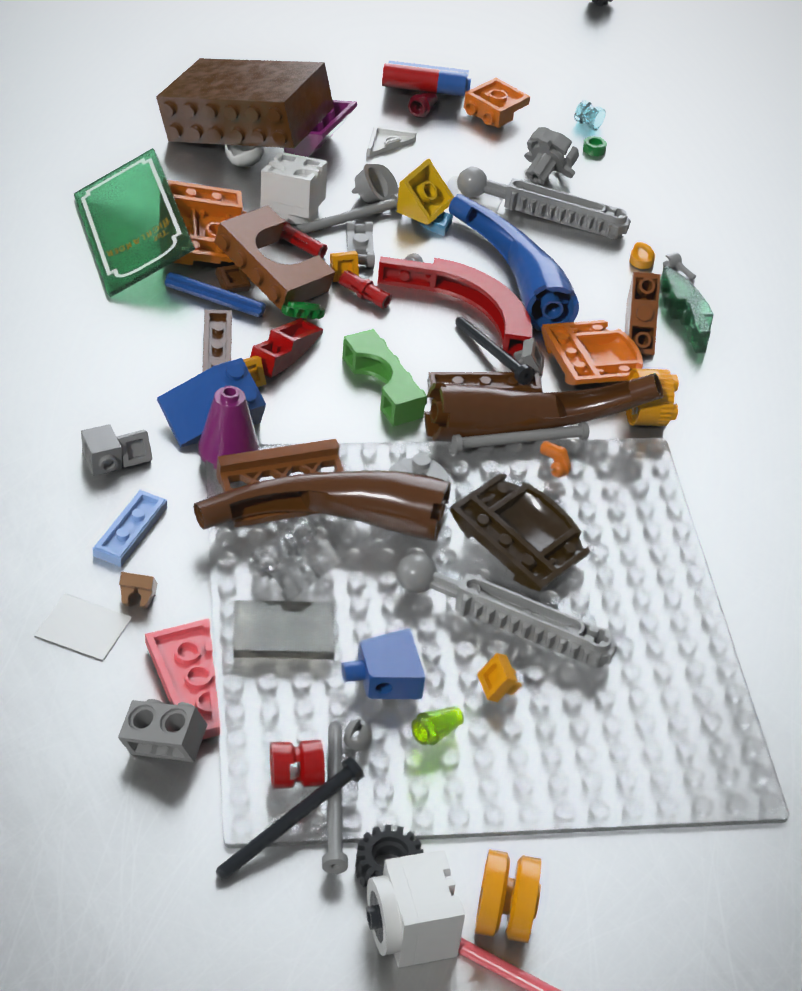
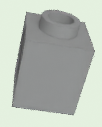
[81,424,122,476]

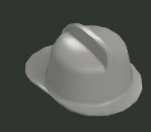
[351,164,399,204]

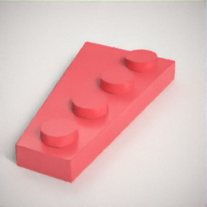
[145,618,220,740]

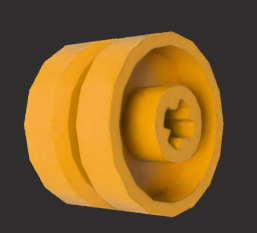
[474,849,542,943]

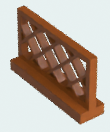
[216,438,344,528]

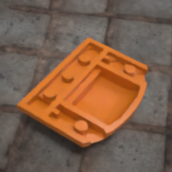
[541,320,643,385]

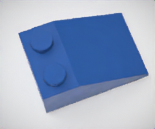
[157,358,266,448]

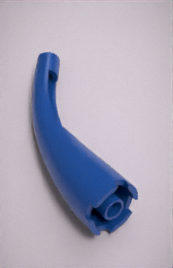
[448,193,579,332]

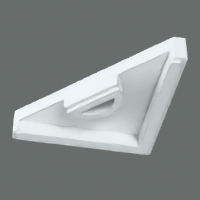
[366,125,417,157]

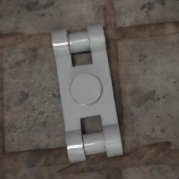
[346,221,375,268]

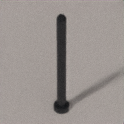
[216,757,365,880]

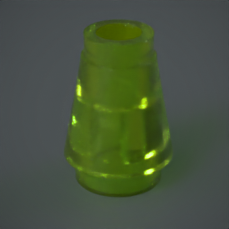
[411,706,464,746]

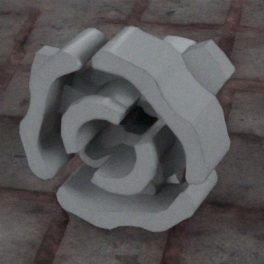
[524,127,580,185]

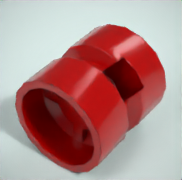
[270,739,325,790]

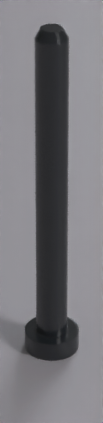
[455,317,535,385]

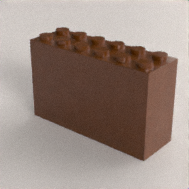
[156,58,334,148]

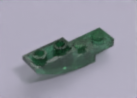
[659,266,714,353]

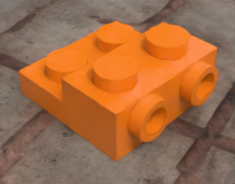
[463,77,531,128]

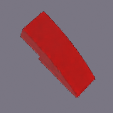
[250,318,323,378]

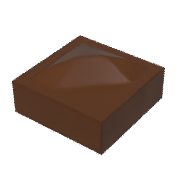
[215,265,251,293]

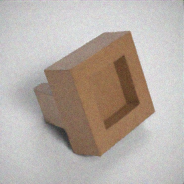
[119,572,158,609]

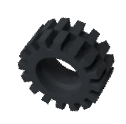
[355,825,424,888]

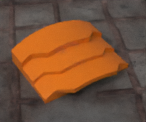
[161,179,247,265]

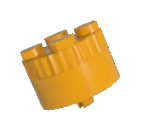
[626,368,679,426]

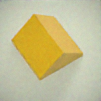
[397,158,454,225]

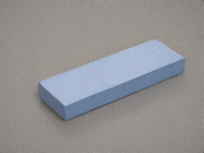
[93,490,167,567]

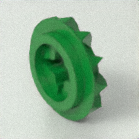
[282,301,326,319]

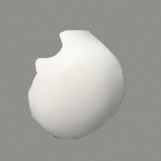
[225,144,264,168]

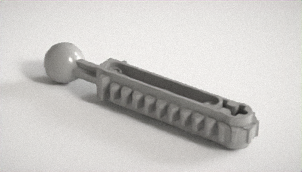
[457,166,631,239]
[396,553,618,668]

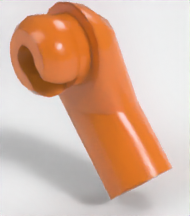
[540,441,572,478]

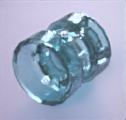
[574,100,606,130]

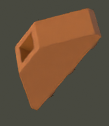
[624,272,661,356]

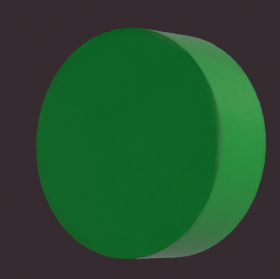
[583,136,607,156]

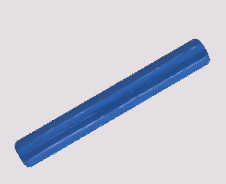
[165,272,266,317]

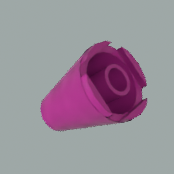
[199,386,259,469]

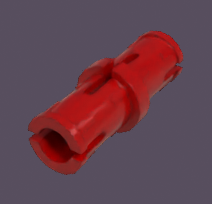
[339,269,392,309]

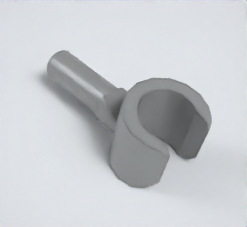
[662,252,697,280]

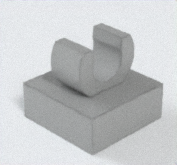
[514,338,545,376]
[117,429,153,467]

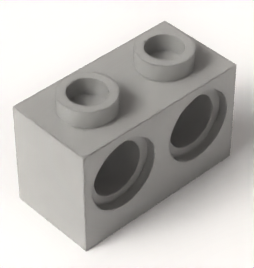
[118,699,208,762]

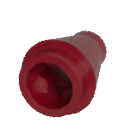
[408,92,438,117]

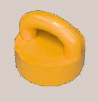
[629,242,656,269]

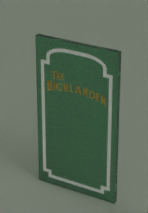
[73,148,195,298]

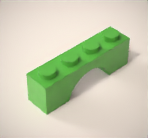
[342,328,427,426]

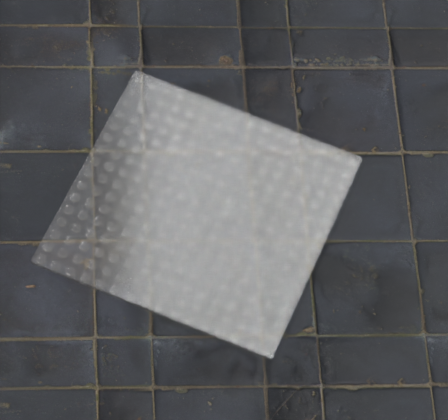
[205,438,790,849]

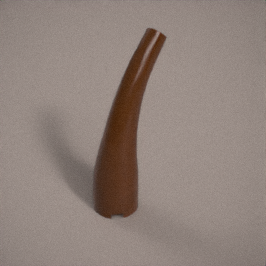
[424,373,664,442]
[193,470,451,542]

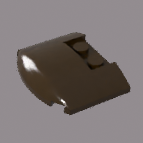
[449,473,590,592]

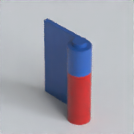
[382,60,472,97]

